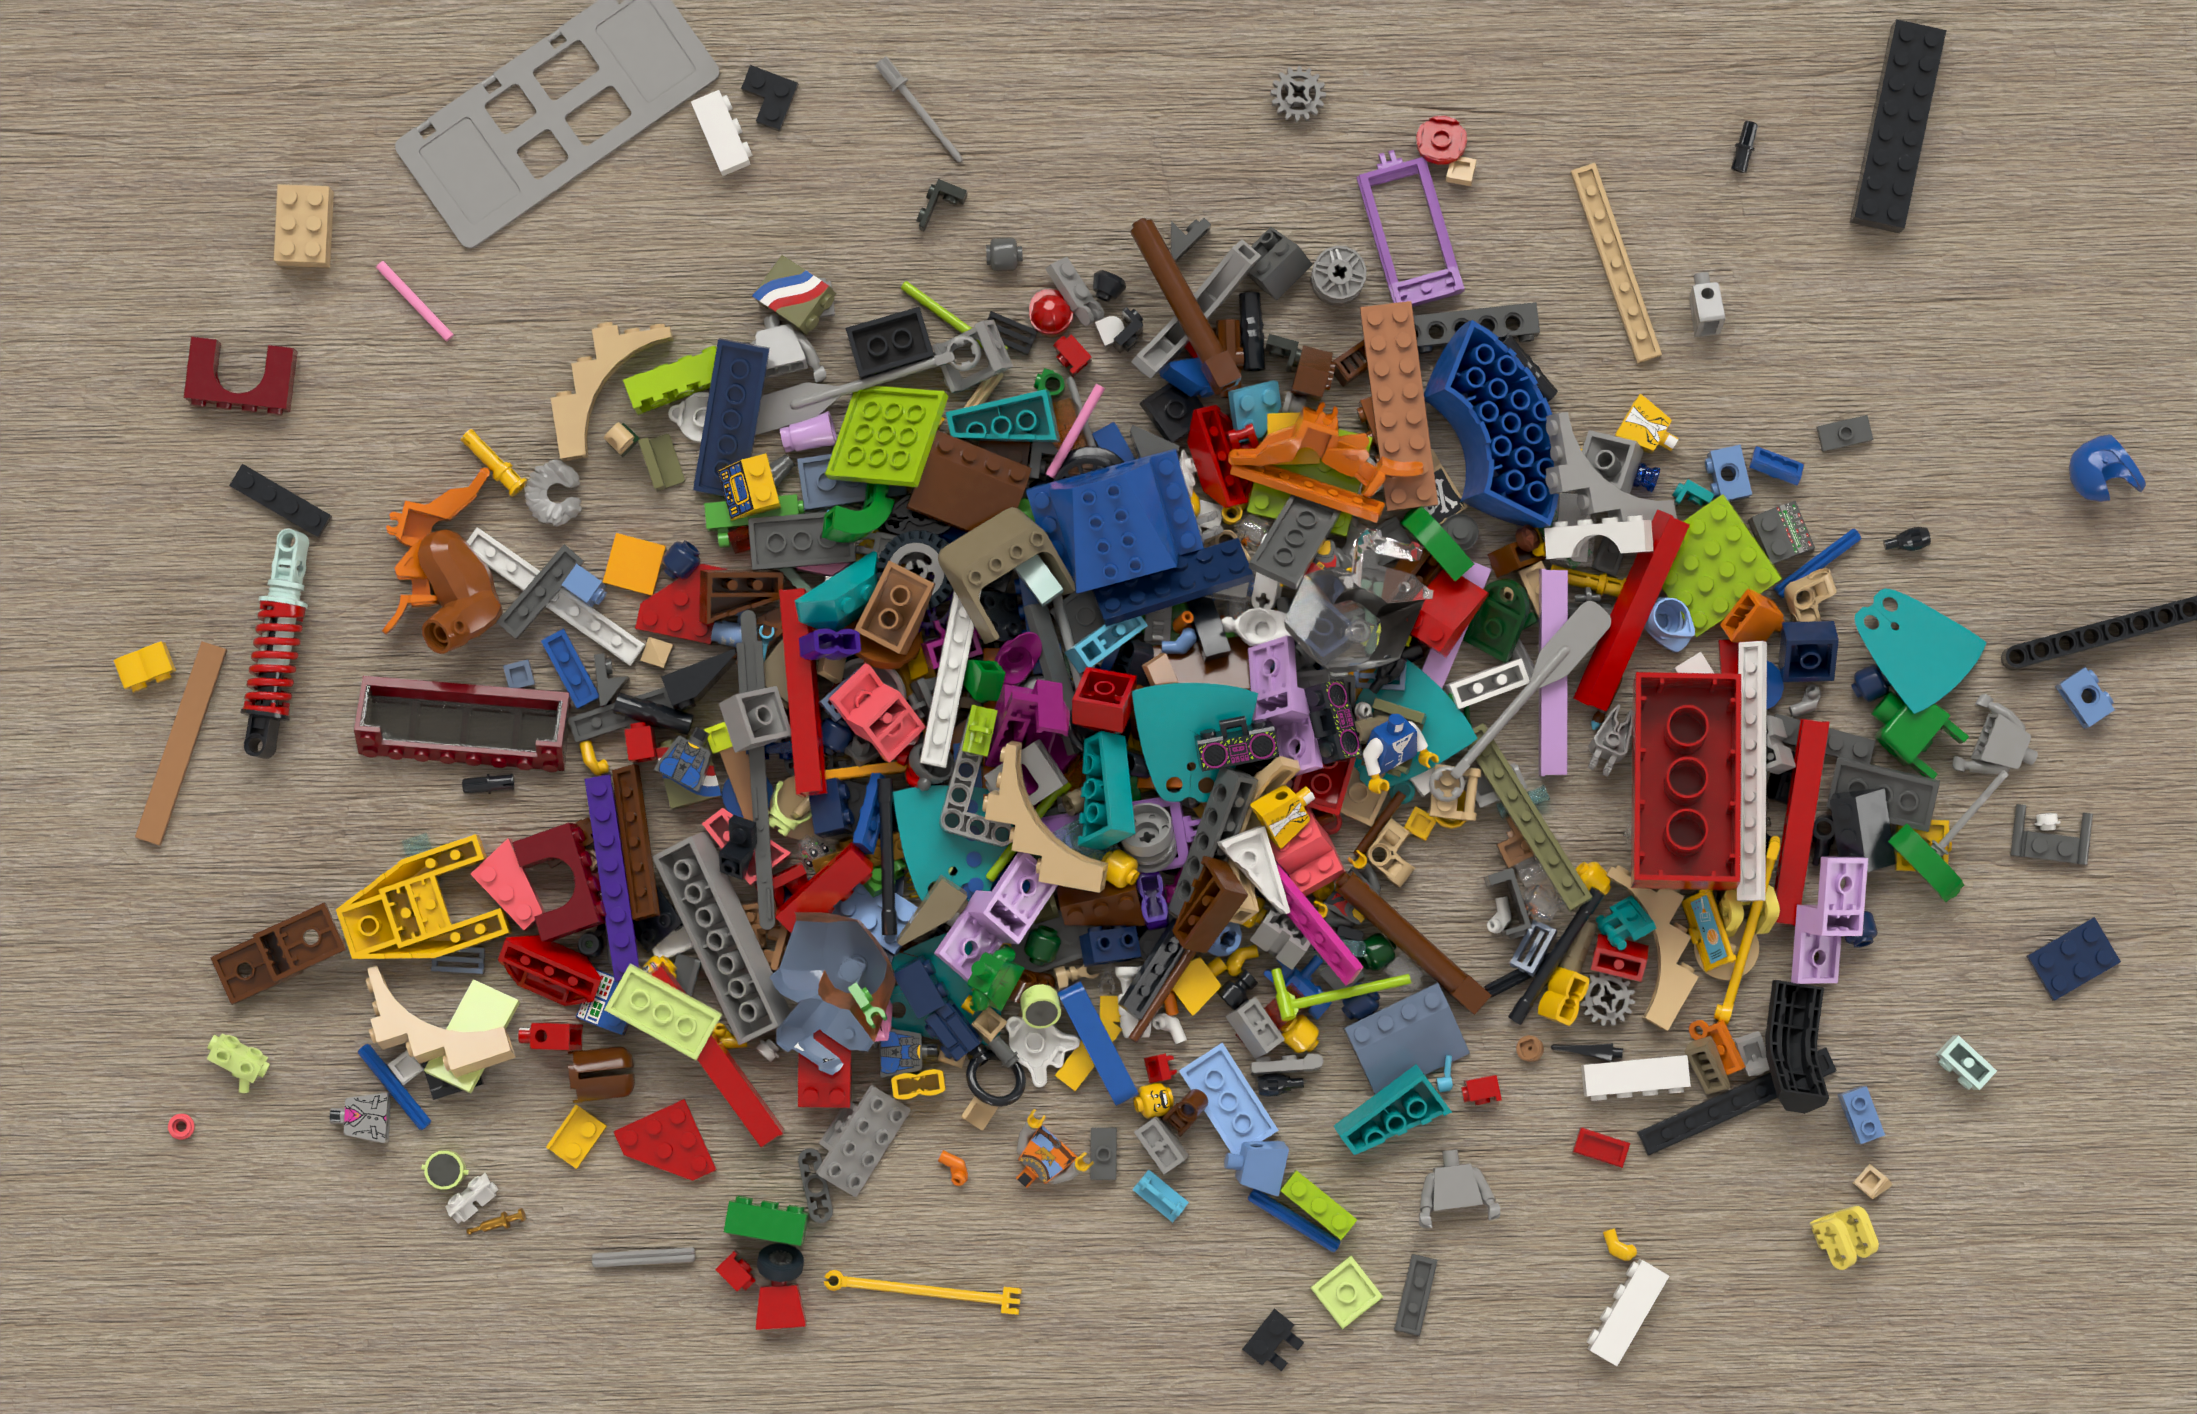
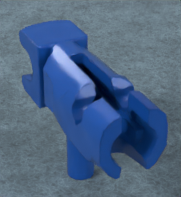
[1263,955,1332,1020]

